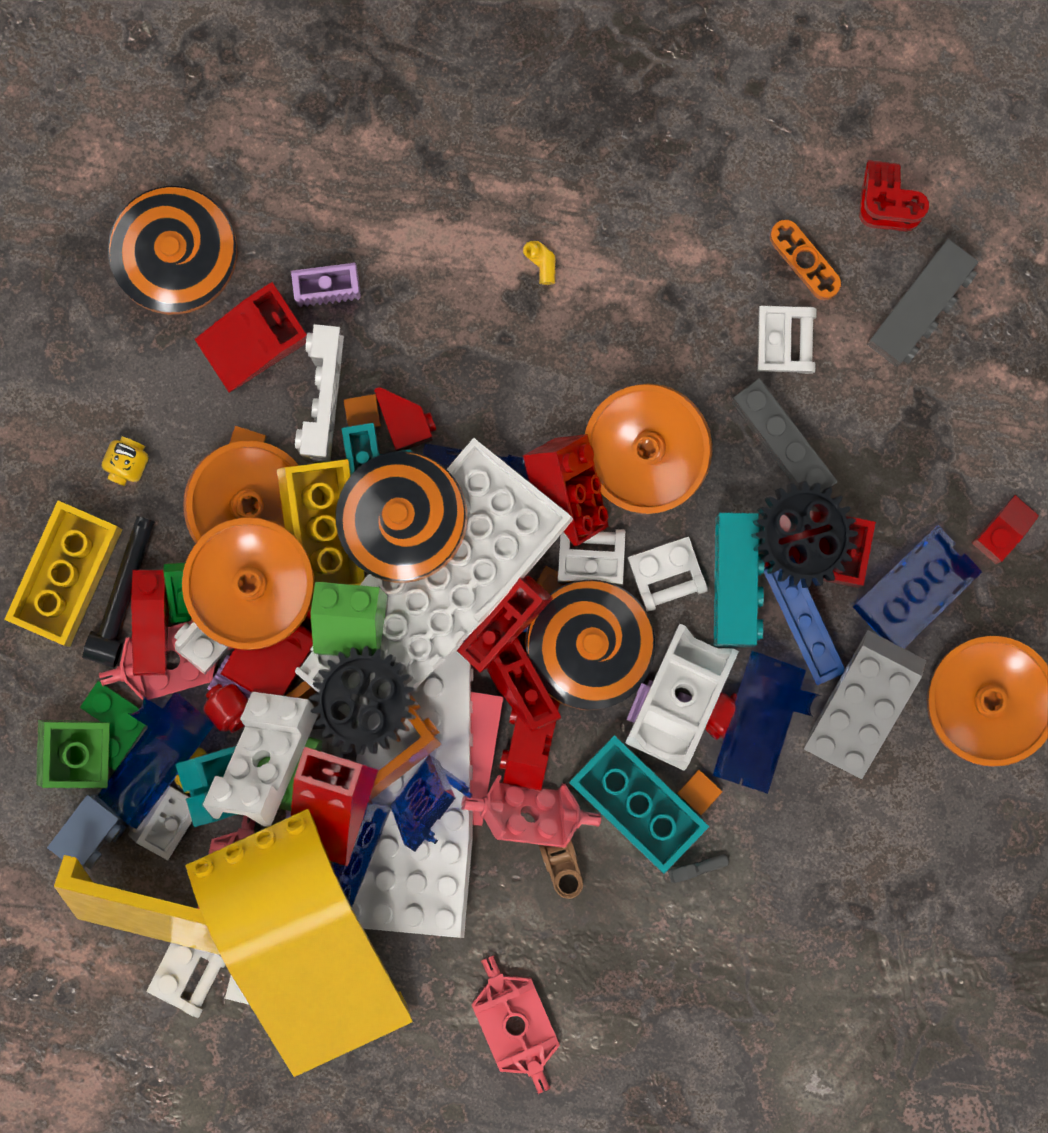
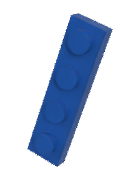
[764,555,845,685]

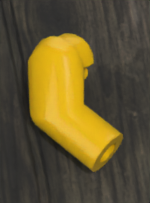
[523,241,555,285]

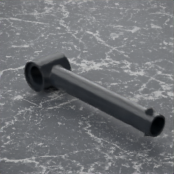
[82,516,155,668]

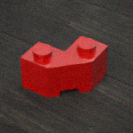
[499,699,560,791]

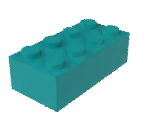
[713,513,764,647]
[569,735,709,874]

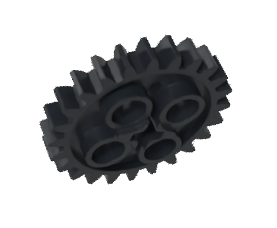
[751,481,858,588]
[310,646,418,755]

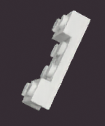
[295,324,344,462]
[625,624,739,771]
[203,692,318,827]

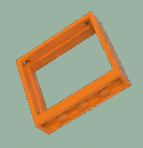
[286,681,442,802]

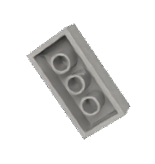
[804,630,926,779]

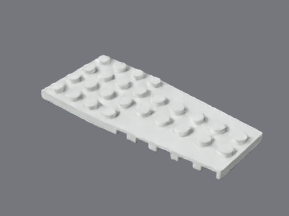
[295,438,573,730]
[340,642,473,938]

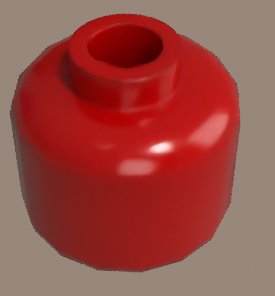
[204,684,249,733]
[705,692,748,740]

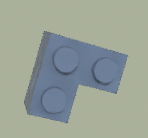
[47,794,128,870]

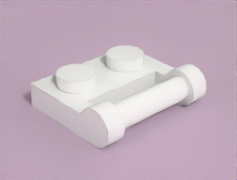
[757,306,817,374]
[558,529,625,587]
[628,537,708,612]
[146,943,225,1018]

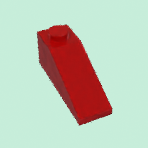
[131,570,169,676]
[456,576,553,673]
[486,638,561,732]

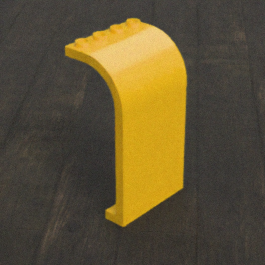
[185,809,413,1077]
[54,855,220,955]

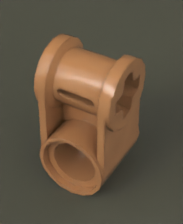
[539,840,583,899]

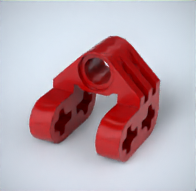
[859,160,929,232]

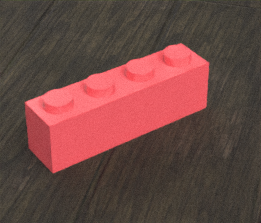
[470,692,503,826]

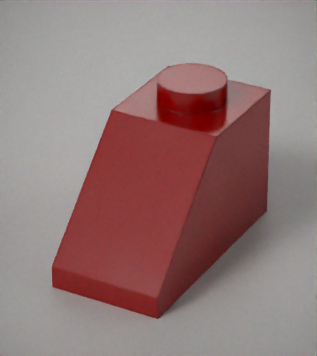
[374,387,436,451]
[972,495,1039,564]

